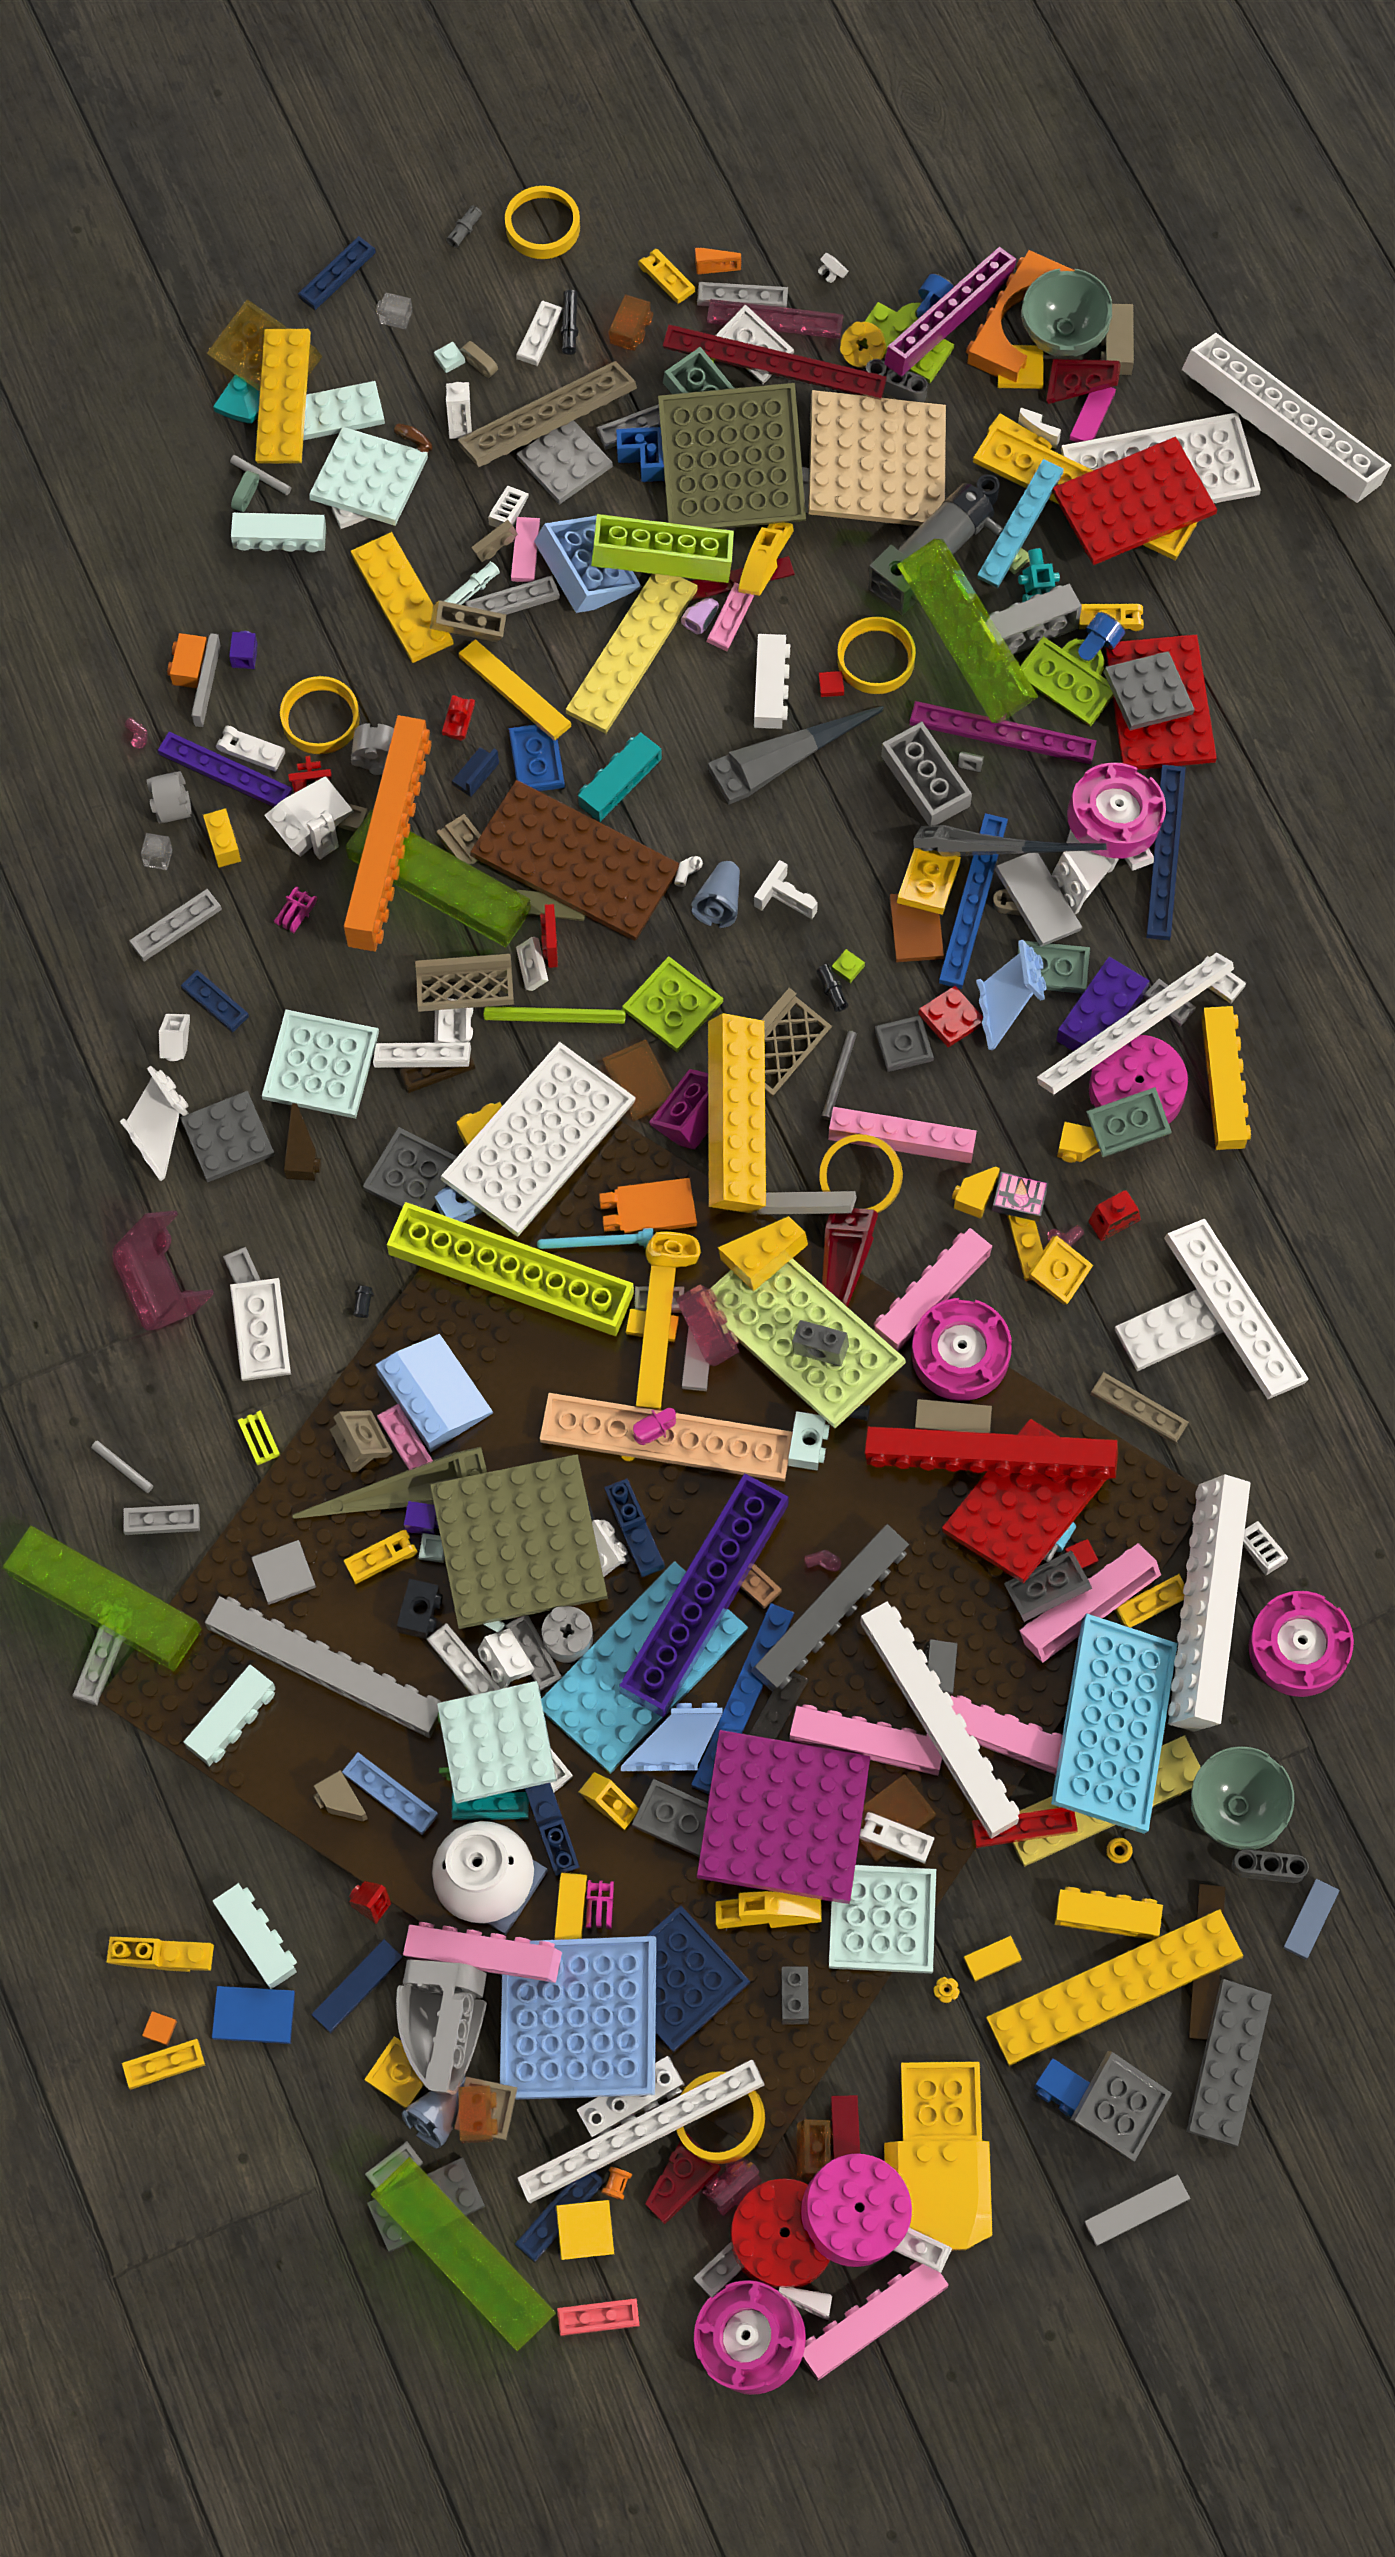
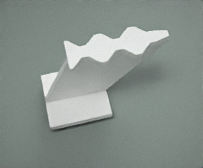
[1052,829,1119,914]
[120,1066,189,1181]

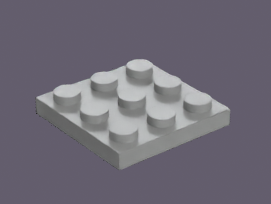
[517,420,613,505]

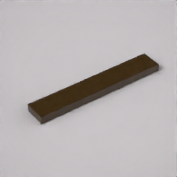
[1189,1884,1225,2041]

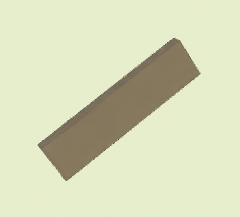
[1090,1372,1189,1445]

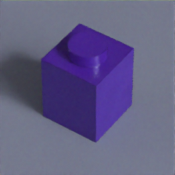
[229,631,258,669]
[404,1501,439,1535]

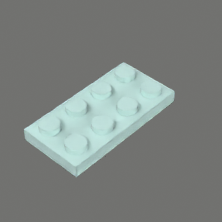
[303,381,385,440]

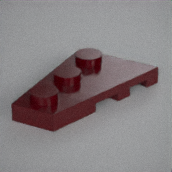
[1047,359,1121,404]
[645,2131,721,2225]

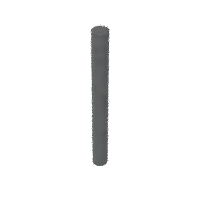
[821,1031,857,1120]

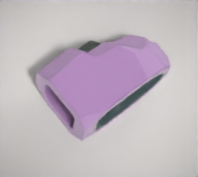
[681,598,719,634]

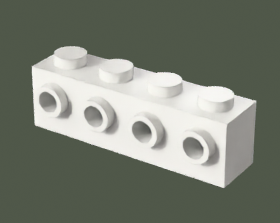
[754,634,790,729]
[577,2056,685,2139]

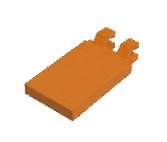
[599,1178,697,1234]

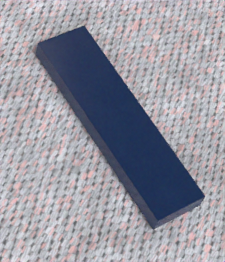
[298,236,376,310]
[311,1939,403,2034]
[515,2171,605,2263]

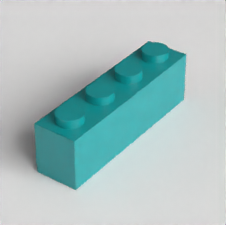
[578,732,662,822]

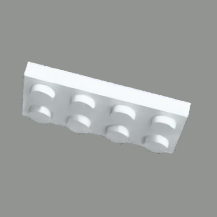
[1115,1290,1224,1371]

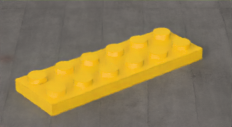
[255,329,311,463]
[351,532,454,663]

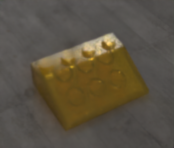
[207,299,323,392]

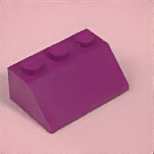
[649,1069,709,1150]

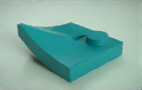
[213,373,261,423]

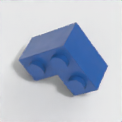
[616,427,664,482]

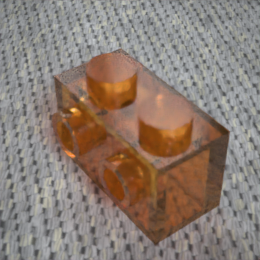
[609,294,653,351]
[458,2085,498,2143]
[797,2119,833,2177]

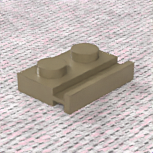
[436,814,481,870]

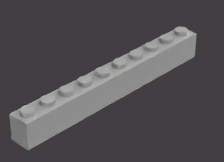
[205,1596,441,1738]

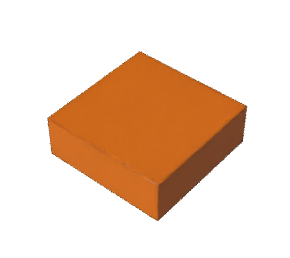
[142,2011,177,2046]

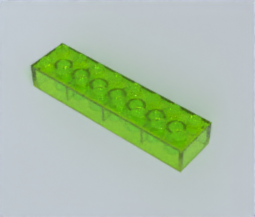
[897,538,1038,723]
[345,809,531,947]
[3,1526,202,1671]
[371,2156,557,2351]

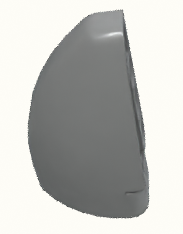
[396,1960,487,2095]

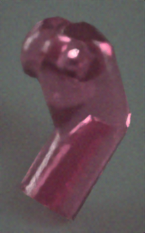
[125,717,148,749]
[1048,1225,1084,1246]
[804,1550,841,1572]

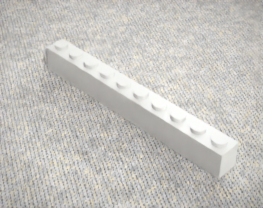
[860,1602,1020,1838]

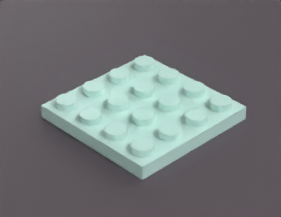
[310,427,428,525]
[262,1010,379,1119]
[437,1681,557,1803]
[829,1865,936,1973]

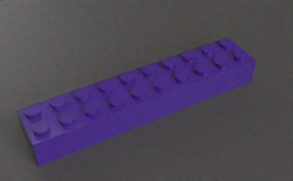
[619,1473,789,1718]

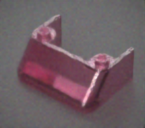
[112,1210,214,1331]

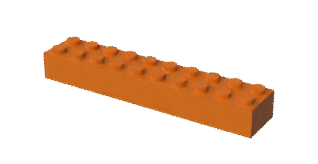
[344,715,431,952]

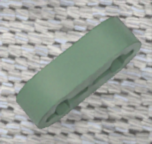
[231,471,259,512]

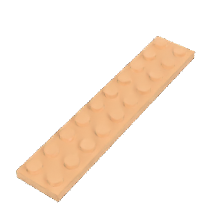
[540,1393,793,1482]

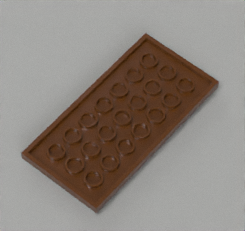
[470,780,680,941]

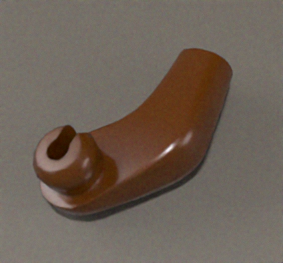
[394,424,432,452]

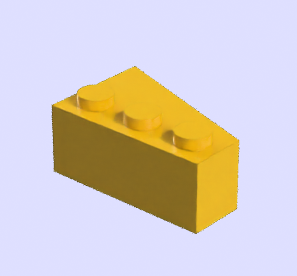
[718,1216,808,1291]

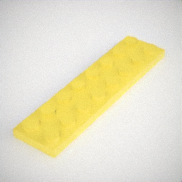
[566,574,698,734]
[1012,1735,1201,1867]

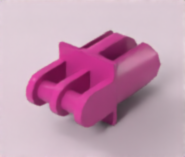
[274,887,317,933]
[633,1408,676,1445]
[586,1880,614,1929]

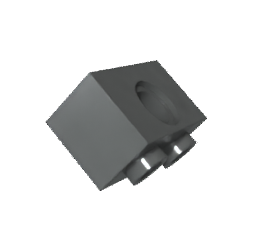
[792,1320,849,1367]
[781,1967,809,2024]

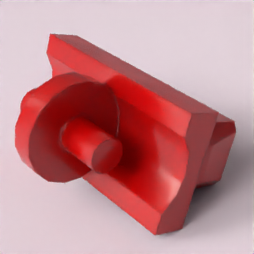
[442,695,475,741]
[288,756,332,793]

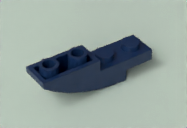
[604,1479,665,1577]
[525,1783,580,1876]

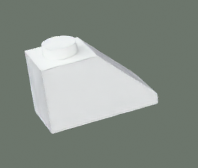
[159,1014,190,1061]

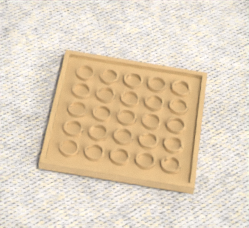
[808,390,946,526]

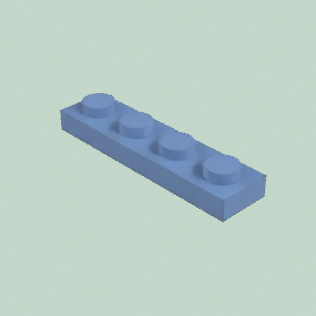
[342,1753,438,1835]

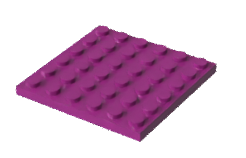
[696,1730,870,1904]

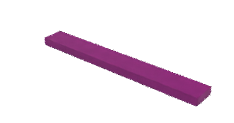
[909,701,1097,765]

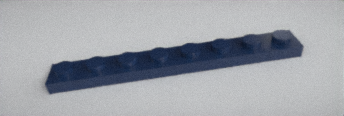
[1146,765,1186,941]

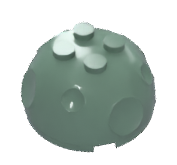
[1021,269,1112,357]
[1191,1747,1294,1850]

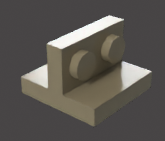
[330,1410,392,1472]
[455,2077,518,2141]

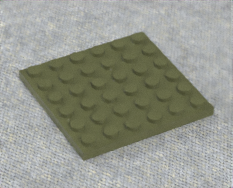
[658,383,806,529]
[430,1454,608,1629]

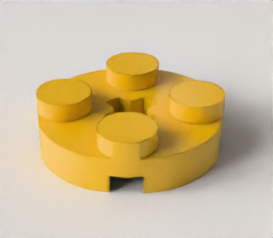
[840,322,886,369]

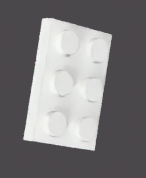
[716,305,794,384]

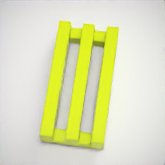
[238,1410,280,1466]

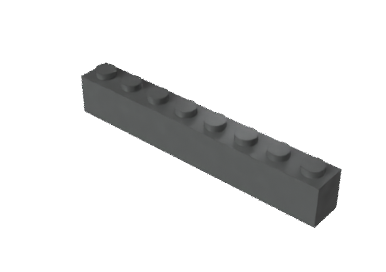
[751,1524,909,1692]

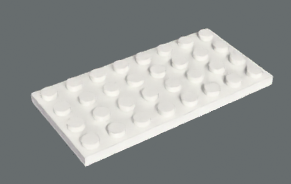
[1061,412,1261,503]
[441,1042,636,1237]

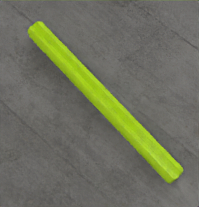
[484,1006,626,1024]

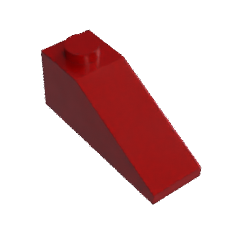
[349,1881,391,1924]

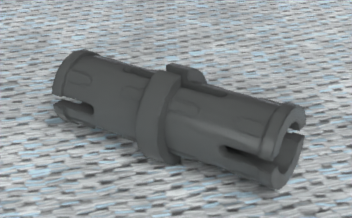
[446,205,482,248]

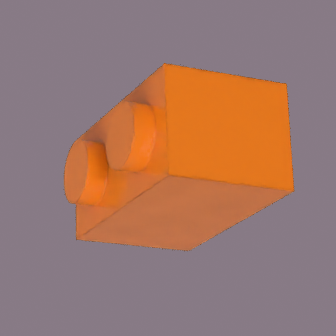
[167,633,207,688]

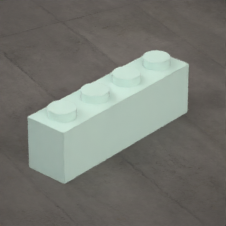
[231,513,326,552]
[184,1665,275,1766]
[213,1883,297,1989]

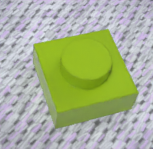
[831,949,865,983]

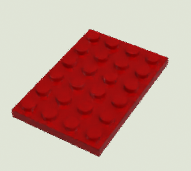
[1052,436,1217,565]
[1105,635,1217,770]
[942,1419,1106,1584]

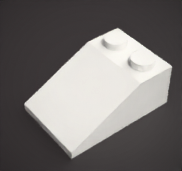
[265,776,354,857]

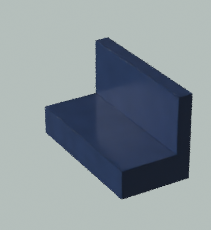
[452,747,499,797]

